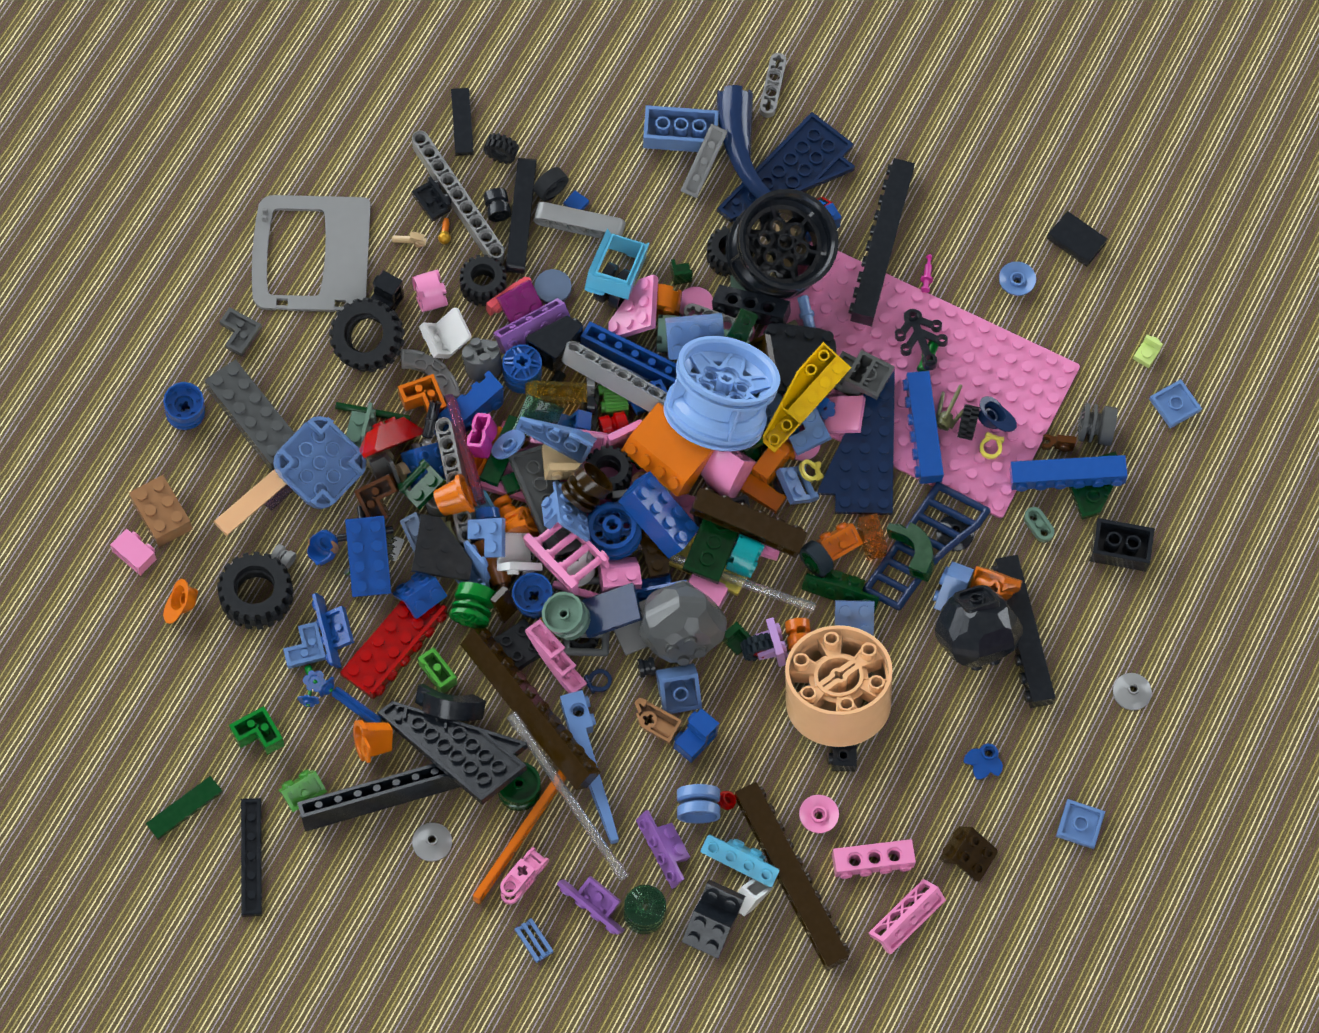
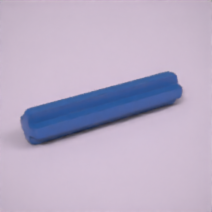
[331,687,382,722]

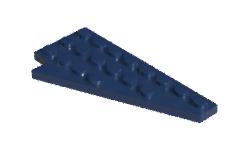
[717,112,855,222]

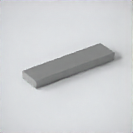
[681,124,728,198]

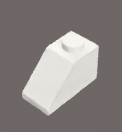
[738,879,774,916]

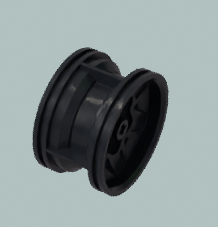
[725,189,839,300]

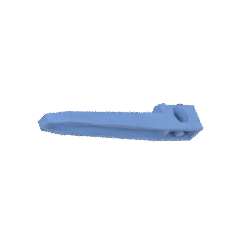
[560,690,619,844]

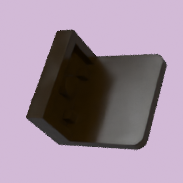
[939,826,998,882]

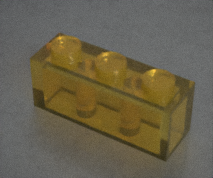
[525,380,587,405]

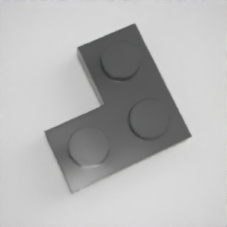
[220,307,262,357]

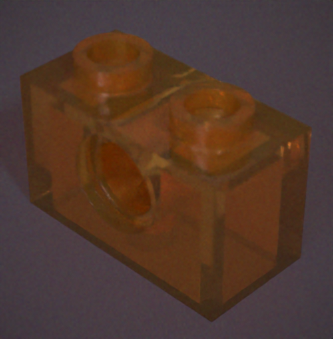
[857,514,888,561]

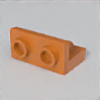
[816,522,864,561]

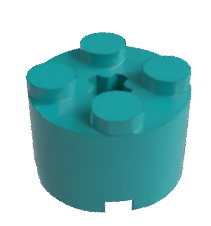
[725,534,765,578]

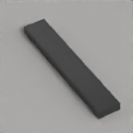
[241,798,262,917]

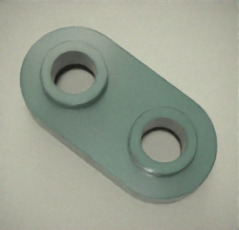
[1024,507,1054,543]

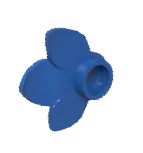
[963,743,1003,780]

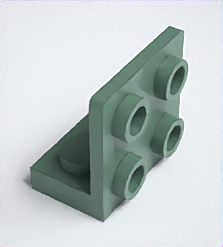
[346,402,377,449]

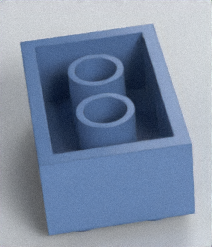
[665,313,724,360]

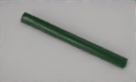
[335,402,411,421]

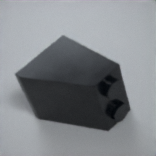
[525,315,583,374]

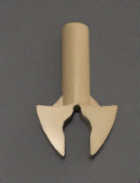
[392,231,427,248]
[394,462,411,499]

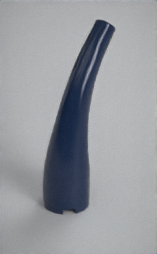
[716,85,781,214]

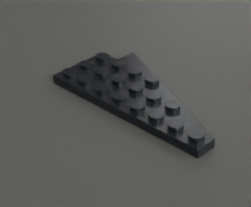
[378,701,528,805]

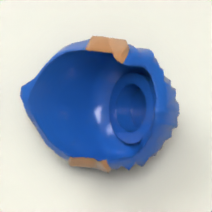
[307,530,339,565]

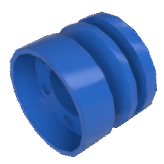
[502,344,542,394]
[163,382,205,430]
[512,572,555,619]

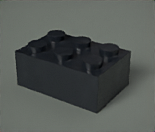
[1089,518,1155,572]

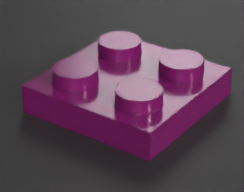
[497,280,543,324]

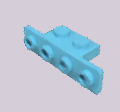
[701,834,780,887]

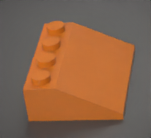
[621,402,714,496]

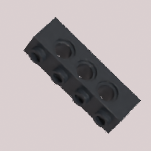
[712,284,791,326]

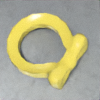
[979,432,1004,459]
[799,459,824,482]

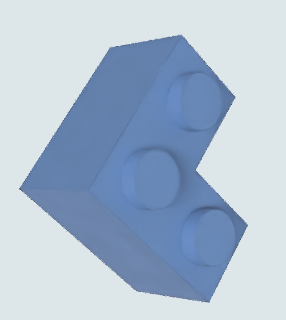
[933,561,974,611]

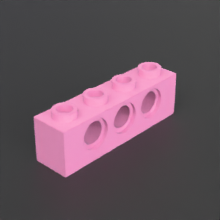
[832,839,916,879]

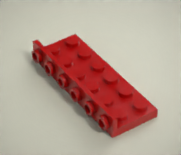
[340,601,448,700]

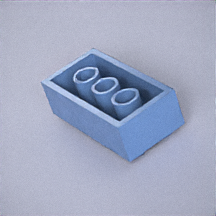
[643,105,719,152]

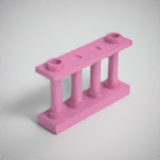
[523,522,610,596]

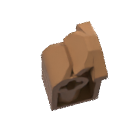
[635,698,683,745]

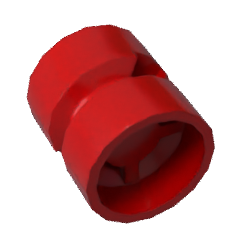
[598,411,629,434]

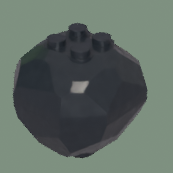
[935,585,1023,671]

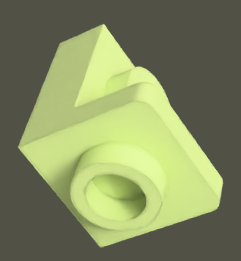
[1133,335,1163,368]

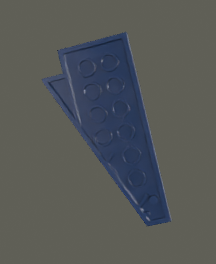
[818,369,895,515]

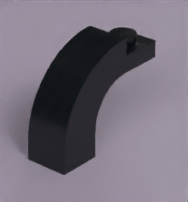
[415,684,486,721]

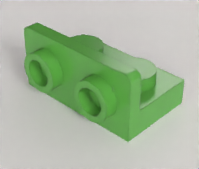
[278,769,327,812]

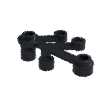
[895,309,948,370]

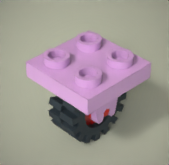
[740,617,788,667]

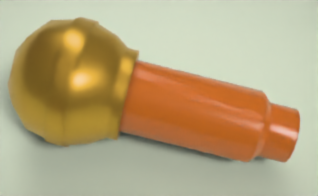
[438,218,451,244]

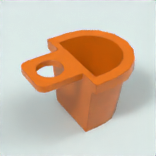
[433,474,478,516]
[353,720,393,763]

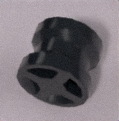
[637,657,656,678]

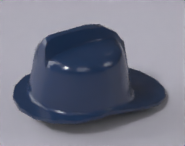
[978,396,1017,432]

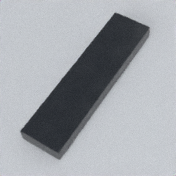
[451,88,474,156]

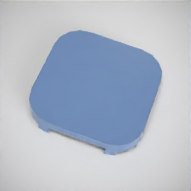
[273,416,366,509]

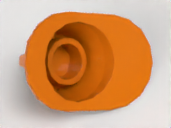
[163,579,198,624]

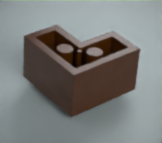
[354,473,399,519]

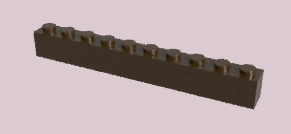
[460,627,601,790]
[735,782,850,971]

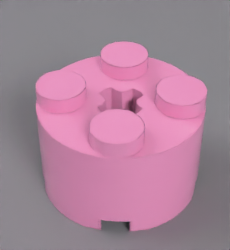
[412,269,448,312]

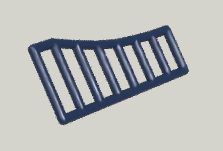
[862,482,991,611]

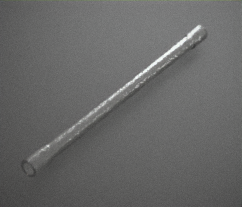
[636,544,817,614]
[507,712,630,882]

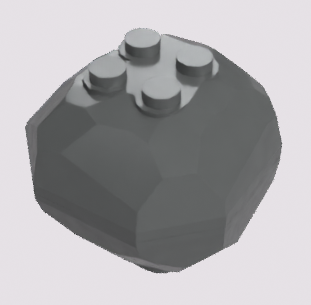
[639,581,727,666]

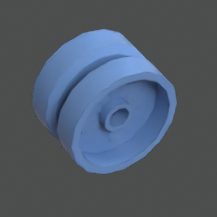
[677,784,721,824]

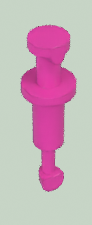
[921,254,933,293]

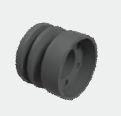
[1077,402,1118,446]

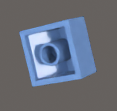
[656,663,702,714]

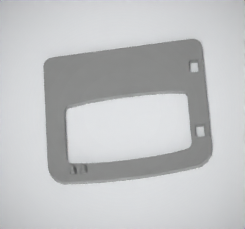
[252,195,371,312]

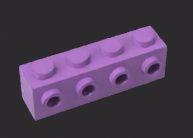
[493,298,570,354]

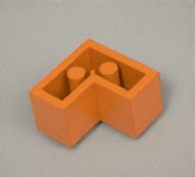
[398,374,447,414]

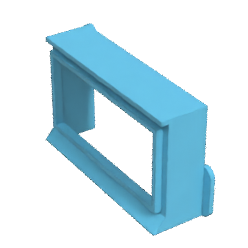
[585,229,649,300]

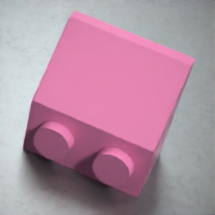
[598,557,642,593]

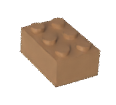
[129,475,193,548]

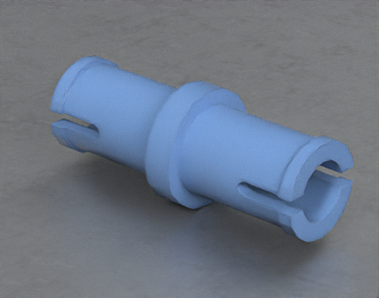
[797,295,816,328]

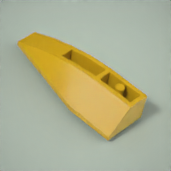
[763,342,852,453]

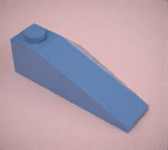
[516,416,597,463]

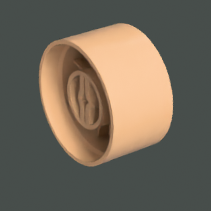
[785,625,892,747]

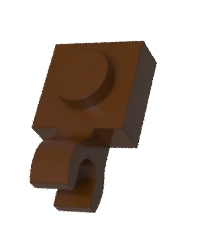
[1042,434,1076,452]

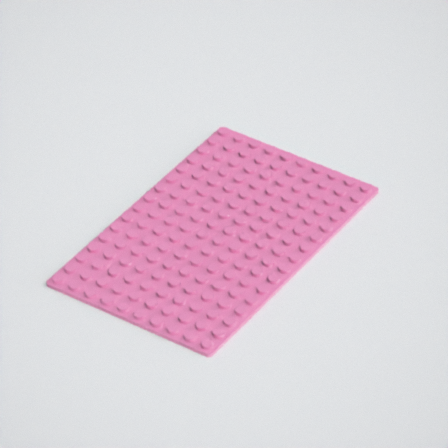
[758,242,1080,518]

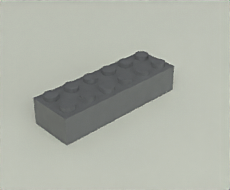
[204,359,294,471]

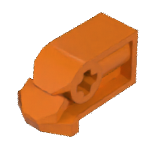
[752,441,796,485]
[504,506,540,538]
[970,566,1022,600]

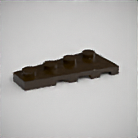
[640,529,669,580]

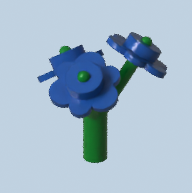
[297,665,334,707]

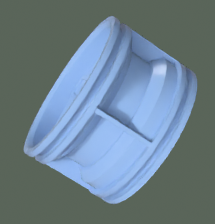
[663,336,780,451]

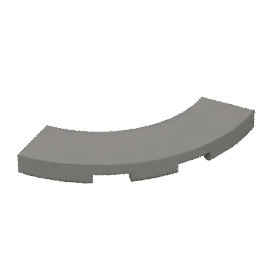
[400,349,460,400]

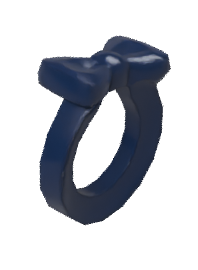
[584,669,612,695]

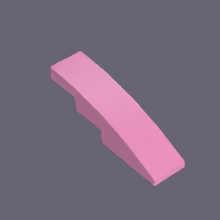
[525,619,587,693]

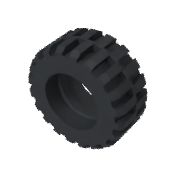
[329,298,405,372]
[217,552,294,630]

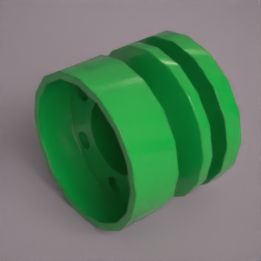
[449,582,496,628]

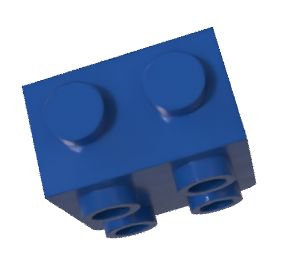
[393,573,447,619]

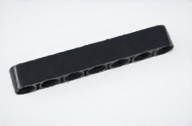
[506,158,537,274]

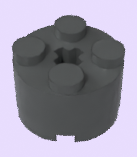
[462,338,503,381]

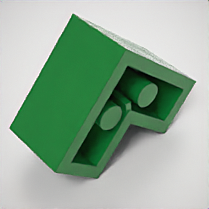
[229,706,285,755]

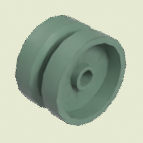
[542,592,591,640]

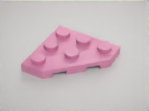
[608,274,658,338]

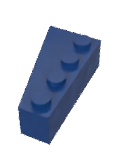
[434,371,504,443]

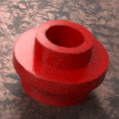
[718,791,736,811]

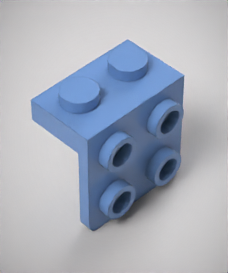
[456,540,490,588]

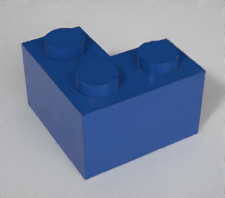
[674,708,719,763]

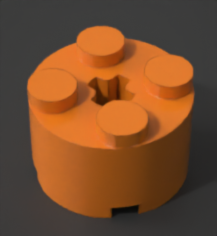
[656,284,682,319]

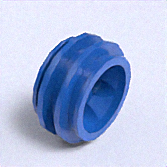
[587,502,642,560]

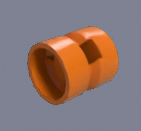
[785,618,811,651]

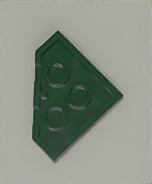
[1069,451,1118,520]

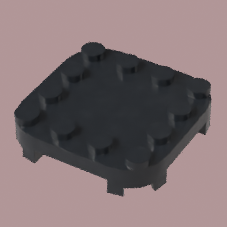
[763,323,836,395]

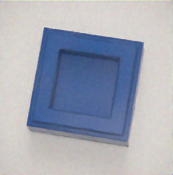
[563,190,589,210]

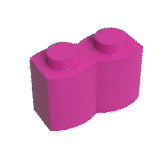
[467,413,497,458]

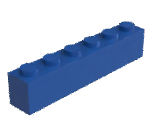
[581,321,677,388]
[902,371,944,484]
[1009,455,1128,492]

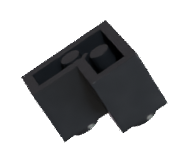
[370,270,404,323]

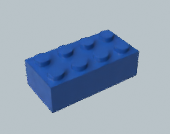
[618,471,699,559]
[345,516,392,597]

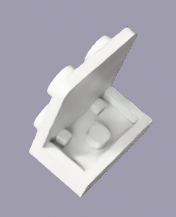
[419,308,471,359]
[497,532,542,575]

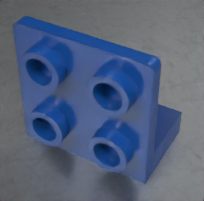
[400,442,446,489]

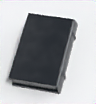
[1047,211,1108,267]

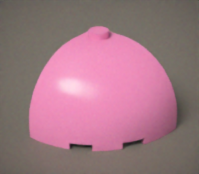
[701,450,756,498]

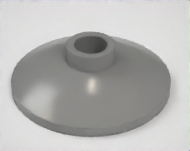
[1113,673,1152,710]
[412,823,452,862]

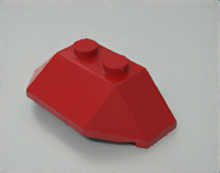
[359,417,423,458]

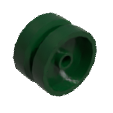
[498,762,541,811]

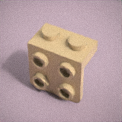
[541,444,582,480]

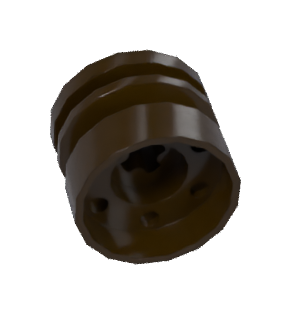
[561,461,613,514]

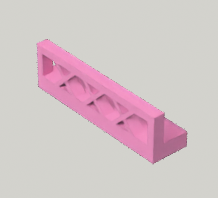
[869,879,946,955]

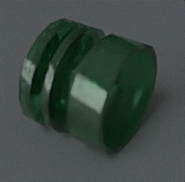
[624,885,666,934]

